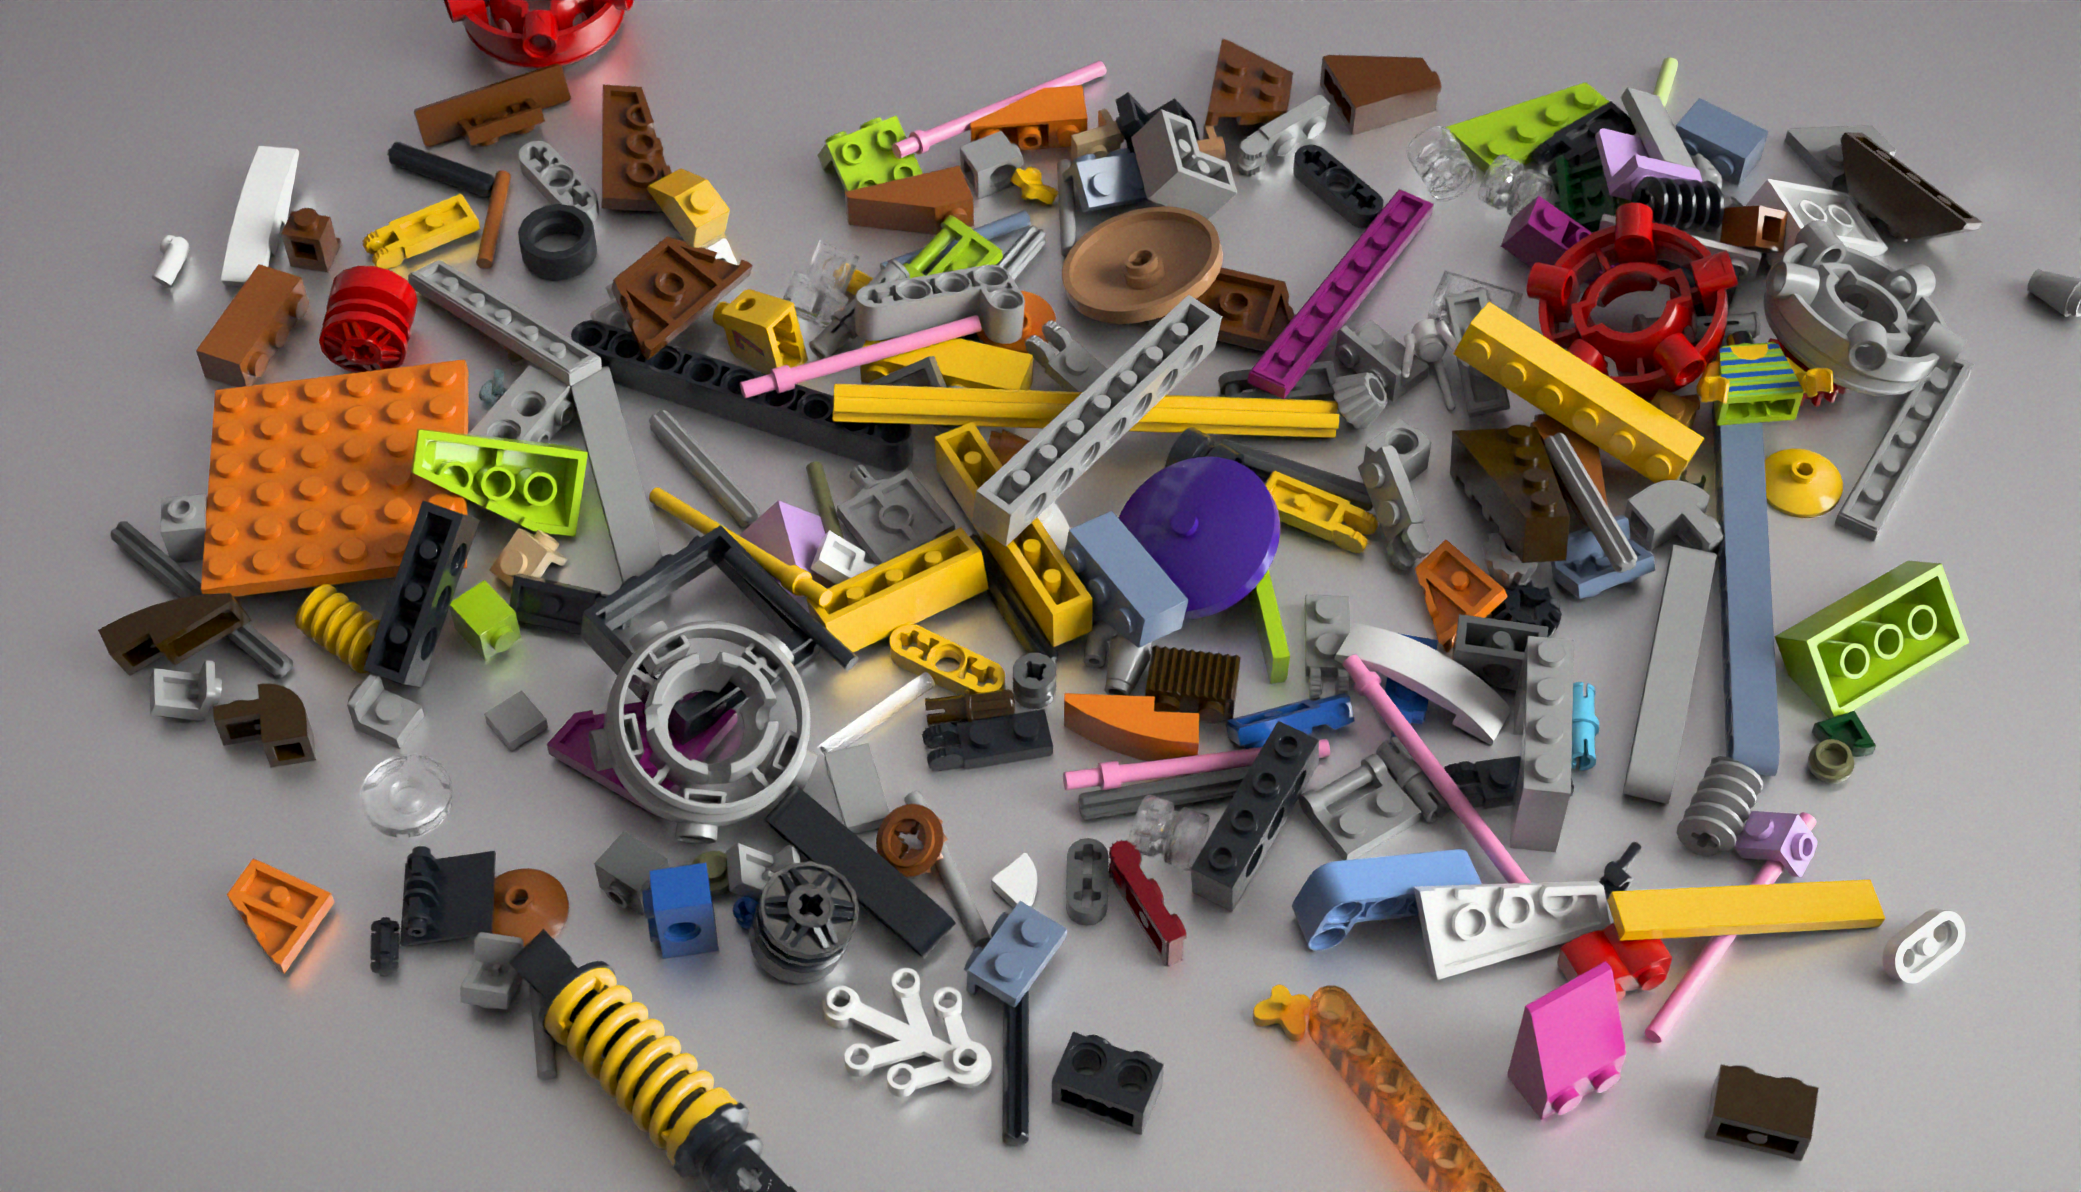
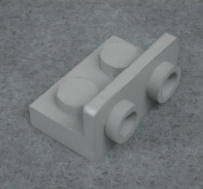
[1335,320,1429,402]

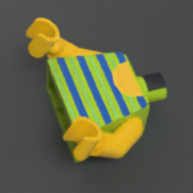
[1696,330,1833,426]

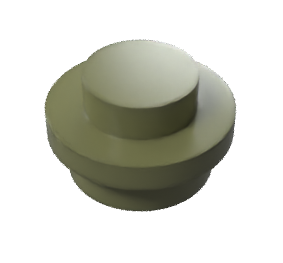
[1808,739,1855,783]
[691,851,730,896]

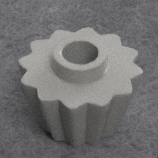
[1332,372,1388,429]
[1483,531,1539,587]

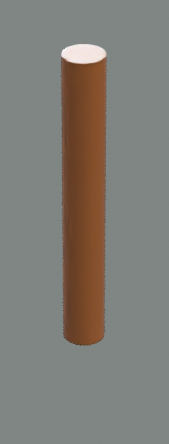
[476,170,511,269]

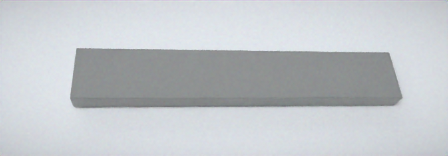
[408,259,602,386]
[1835,357,1974,541]

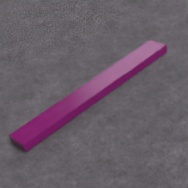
[1247,189,1434,399]

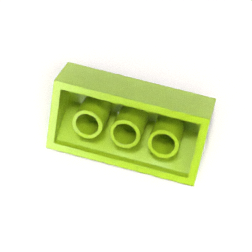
[1774,560,1969,719]

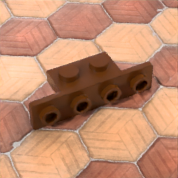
[414,63,571,147]

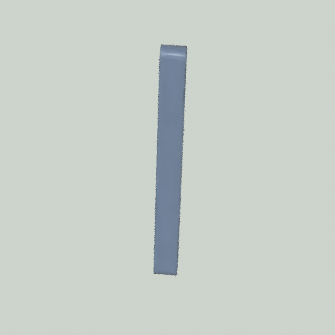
[1712,401,1780,776]

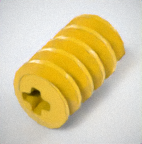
[295,584,380,674]

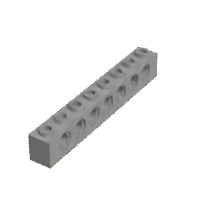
[972,294,1222,547]

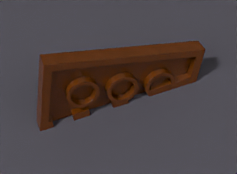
[601,85,672,212]

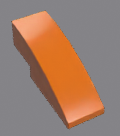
[1064,693,1199,761]

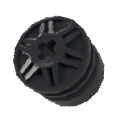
[748,861,860,984]

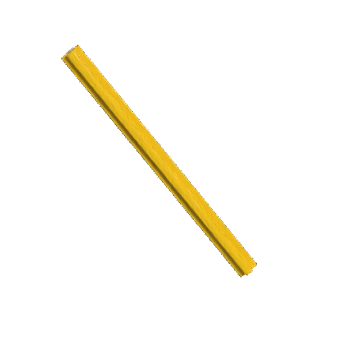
[833,384,1339,438]

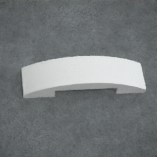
[1334,624,1512,745]

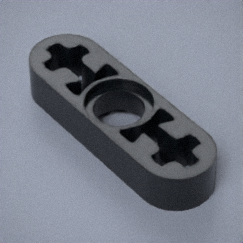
[1293,145,1383,229]

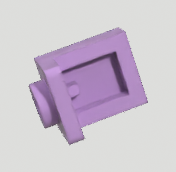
[1734,811,1817,877]

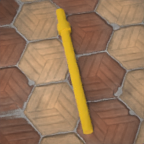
[649,487,833,606]

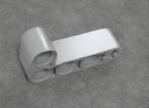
[855,265,1025,344]

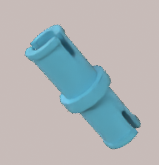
[1571,682,1599,771]

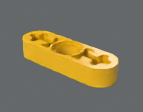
[890,624,1006,695]

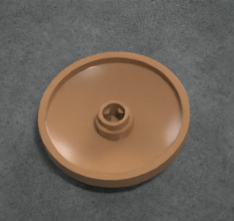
[1062,206,1223,324]

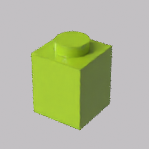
[449,580,521,661]

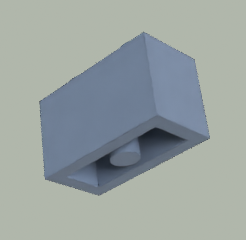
[1676,98,1768,186]

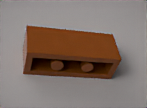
[196,264,309,387]

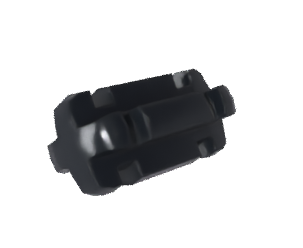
[370,917,399,976]

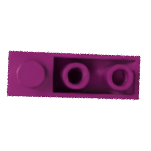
[1501,195,1620,284]

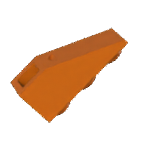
[970,85,1088,151]

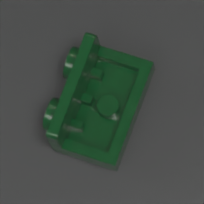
[1552,155,1618,233]

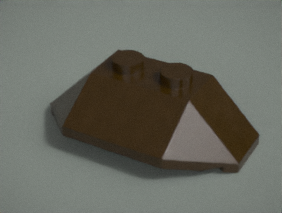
[1840,132,1983,242]

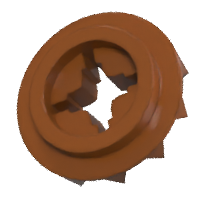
[876,804,948,879]

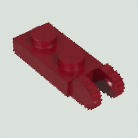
[1109,839,1187,967]

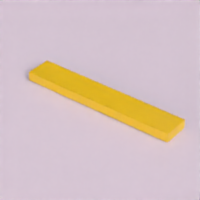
[1607,879,1886,941]

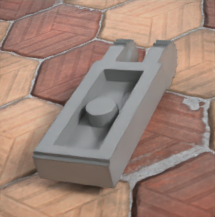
[1236,94,1330,176]
[1025,320,1107,392]
[1358,446,1432,571]
[1304,595,1350,700]

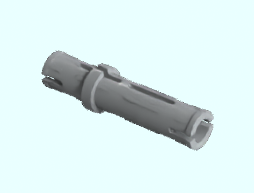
[809,259,910,359]

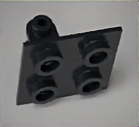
[400,846,496,946]

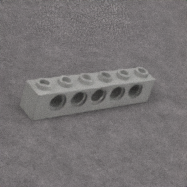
[467,365,576,521]

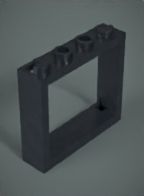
[581,525,820,745]

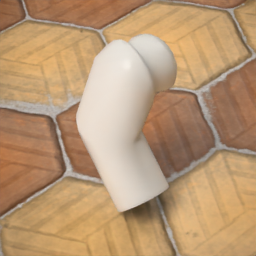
[152,235,190,287]

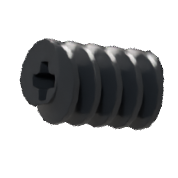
[1631,176,1724,233]

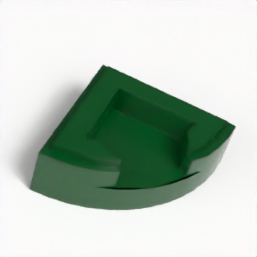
[1812,711,1876,757]

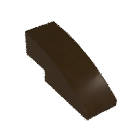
[98,593,252,676]

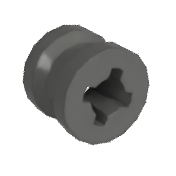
[1013,653,1056,709]

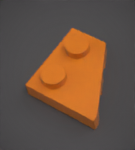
[1415,540,1508,653]
[227,858,335,974]

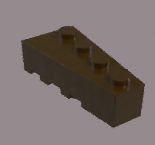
[1450,425,1570,563]

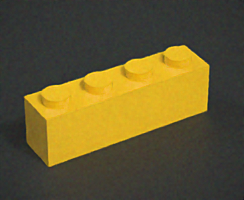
[860,337,1033,390]
[806,527,989,661]

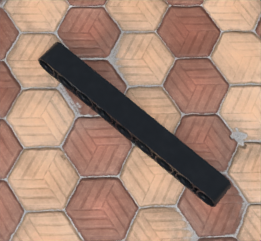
[571,320,913,472]

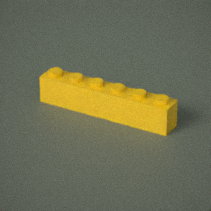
[1453,302,1704,483]
[935,422,1093,647]

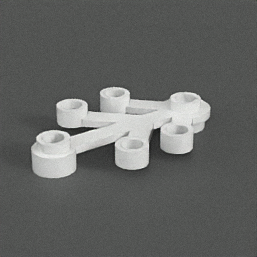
[822,968,992,1097]

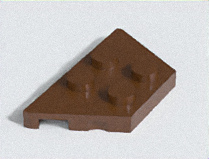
[1205,39,1293,126]
[611,236,753,360]
[1148,267,1295,352]

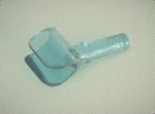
[479,369,508,408]

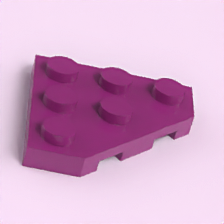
[547,691,738,816]

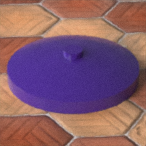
[1118,457,1280,619]

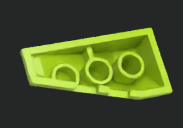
[411,429,588,537]

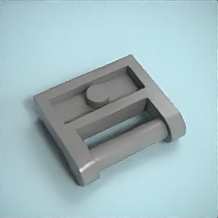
[1299,754,1421,860]

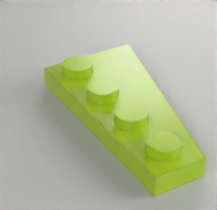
[1444,82,1610,183]

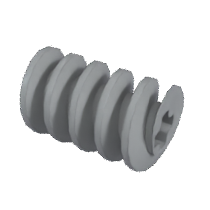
[1676,756,1764,856]

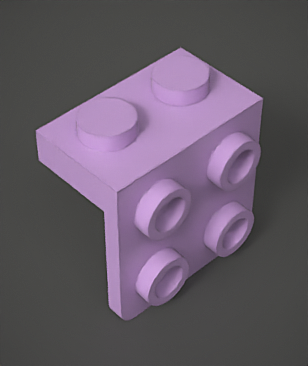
[1595,128,1702,200]

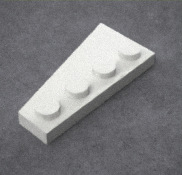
[1414,881,1610,980]

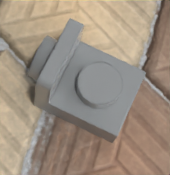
[347,673,424,749]

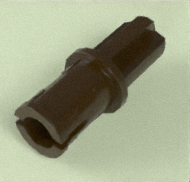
[925,689,1015,727]

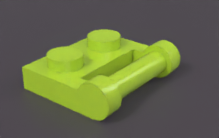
[903,215,1003,278]

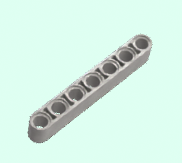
[571,366,671,596]
[1623,544,1717,804]

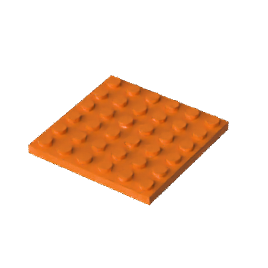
[201,359,469,597]

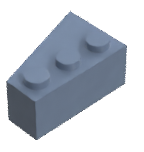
[1064,511,1188,648]

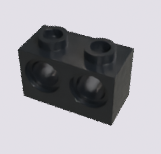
[1052,1032,1164,1135]

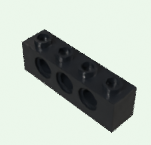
[363,501,480,687]
[1191,721,1319,911]

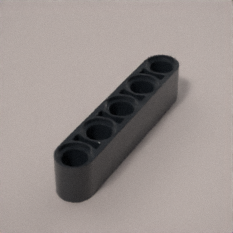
[764,785,956,959]

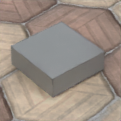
[484,690,549,751]

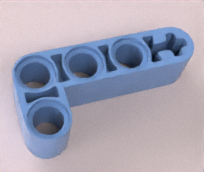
[1292,849,1482,951]

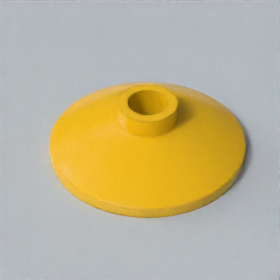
[1764,448,1843,518]

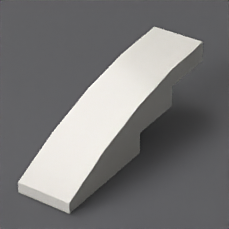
[220,146,299,287]

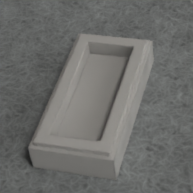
[824,743,890,834]

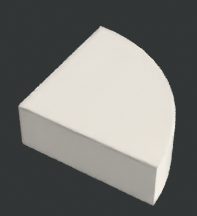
[991,852,1037,908]

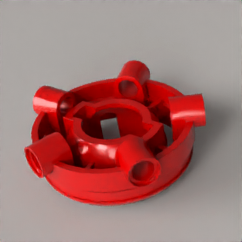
[444,0,634,69]
[1526,203,1738,401]

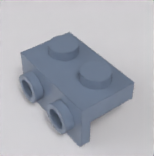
[1062,148,1150,212]
[1551,514,1655,599]
[964,901,1068,1008]

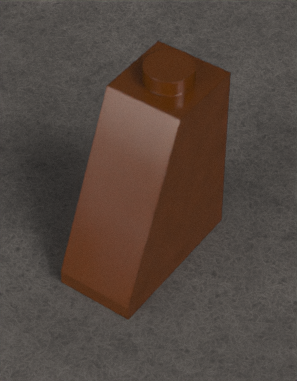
[1320,55,1441,136]

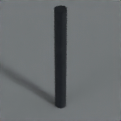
[724,547,858,670]

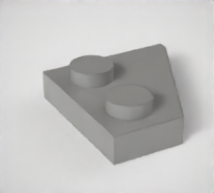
[1785,125,1896,188]

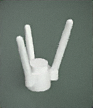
[1402,319,1470,410]

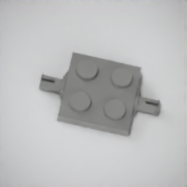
[837,465,955,565]

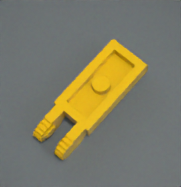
[362,194,480,270]
[1265,471,1379,554]

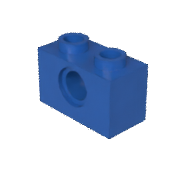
[642,863,719,959]

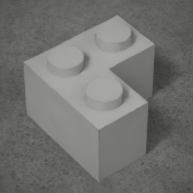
[1131,109,1237,219]

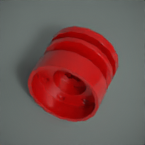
[319,266,418,373]

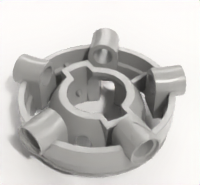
[1763,220,1967,397]
[589,621,818,844]

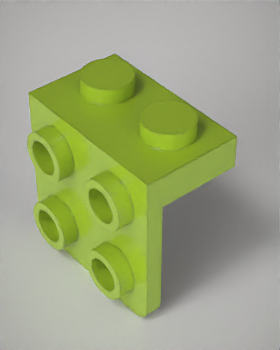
[817,116,923,192]

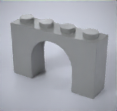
[1510,636,1574,852]

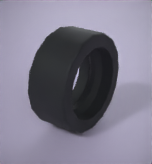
[518,204,597,280]

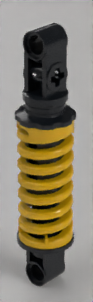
[508,929,797,1192]

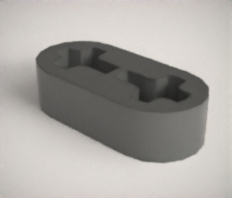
[1066,838,1109,926]

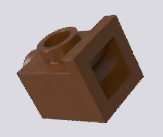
[281,208,342,273]

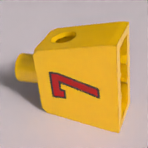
[713,289,808,375]

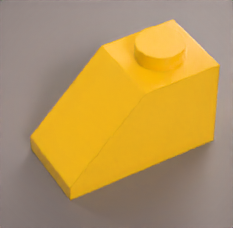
[647,168,730,248]

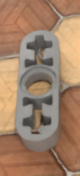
[518,141,599,222]

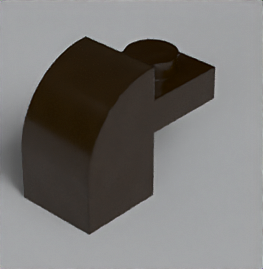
[213,683,316,768]

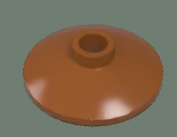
[492,868,569,947]

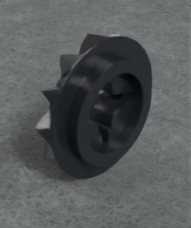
[1491,580,1562,638]

